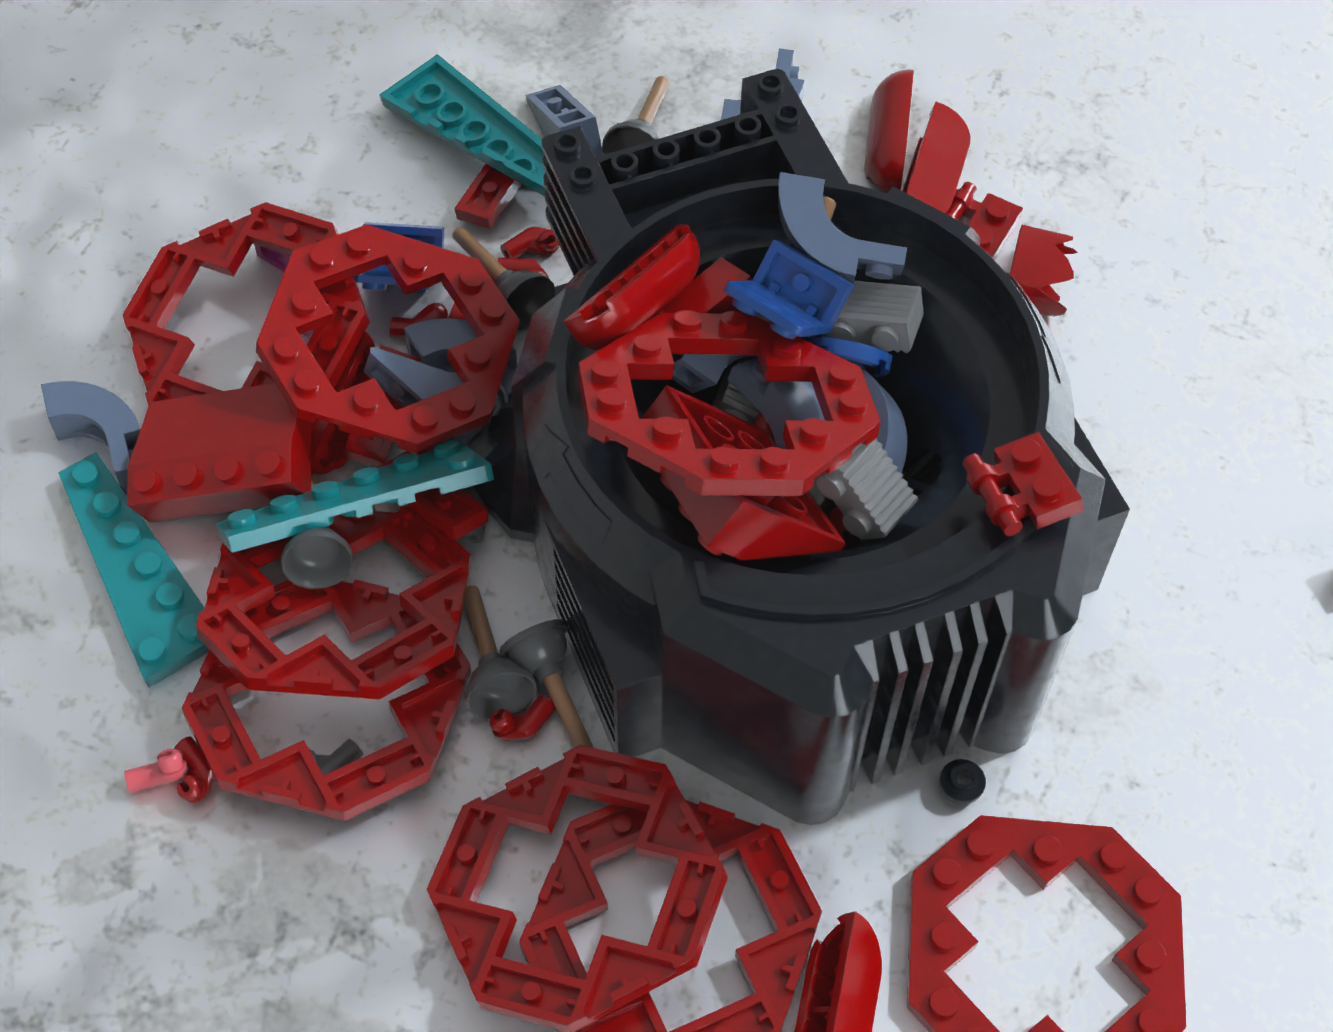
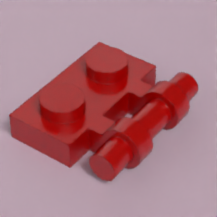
[946,182,1023,260]
[963,432,1083,536]

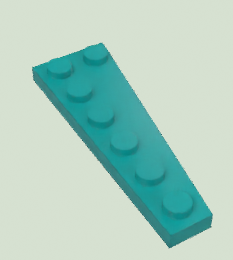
[379,54,546,197]
[216,440,494,553]
[58,452,209,688]

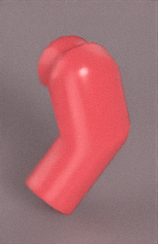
[124,748,187,793]

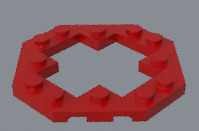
[122,202,370,406]
[256,225,520,453]
[577,310,881,496]
[196,506,471,700]
[181,579,471,821]
[427,745,728,1032]
[519,800,822,1032]
[907,815,1187,1032]

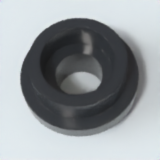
[939,759,986,804]

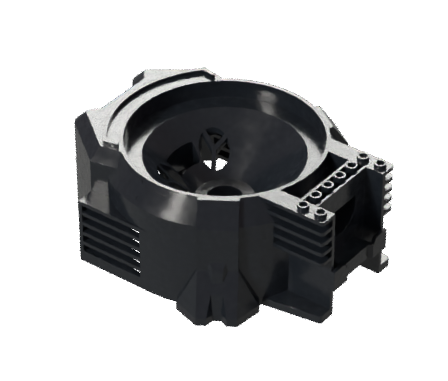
[474,69,1130,825]

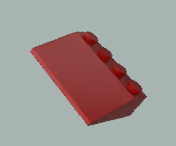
[127,383,311,523]
[641,385,846,560]

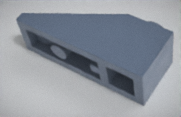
[526,85,603,157]
[363,347,497,445]

